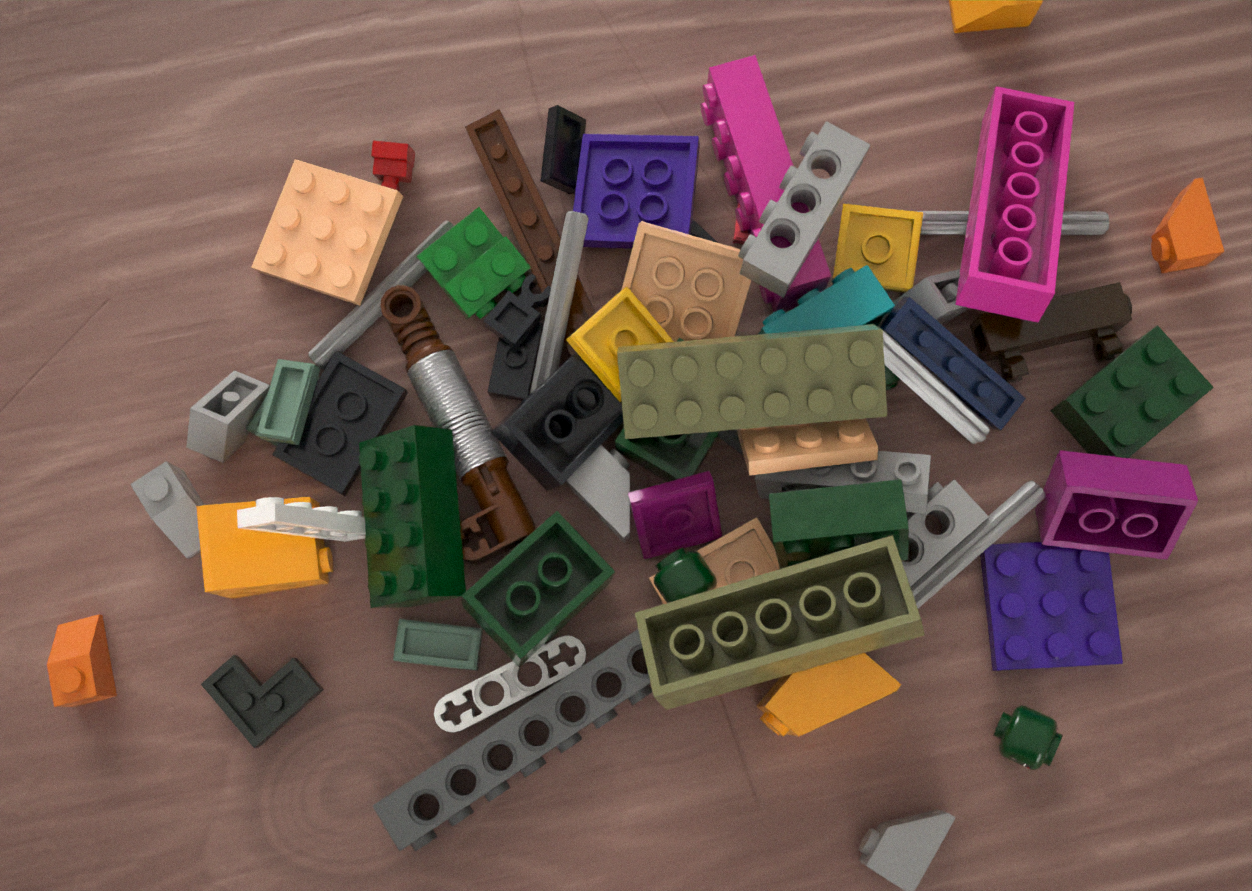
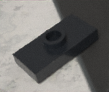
[540,105,586,194]
[487,322,543,401]

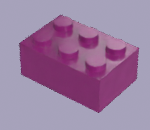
[1035,450,1198,560]

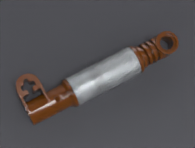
[380,285,537,564]

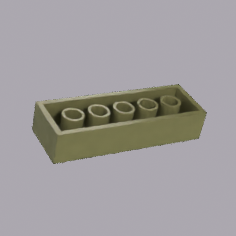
[617,324,887,439]
[635,535,925,710]

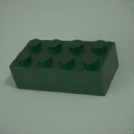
[359,425,466,608]

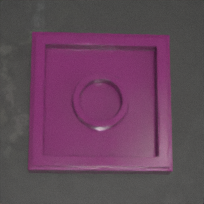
[628,471,723,559]

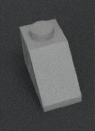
[893,269,971,325]
[186,370,270,463]
[566,445,630,543]
[130,461,205,559]
[858,809,955,891]

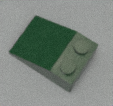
[615,338,721,482]

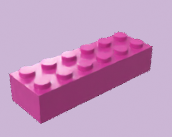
[700,55,831,312]
[955,86,1075,323]

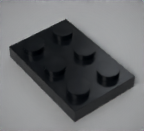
[272,351,408,496]

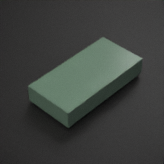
[256,359,320,445]
[393,619,483,671]

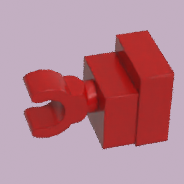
[371,140,415,210]

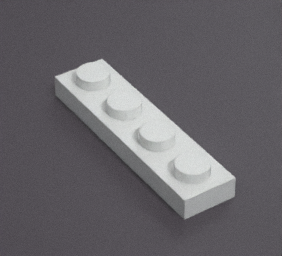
[237,497,366,542]

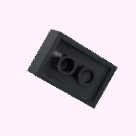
[491,352,623,491]

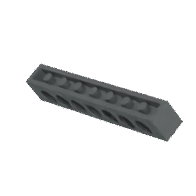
[373,629,652,852]

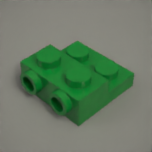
[416,207,531,320]

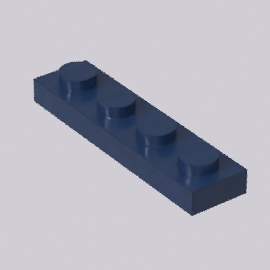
[880,297,1026,430]

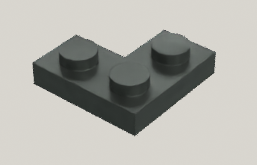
[201,655,324,748]

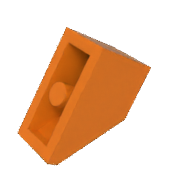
[1151,177,1225,273]
[47,614,117,707]

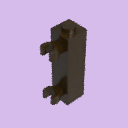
[970,282,1132,383]

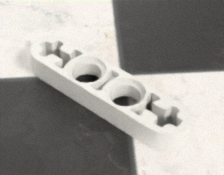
[434,636,587,733]

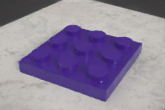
[573,134,700,249]
[980,542,1123,671]

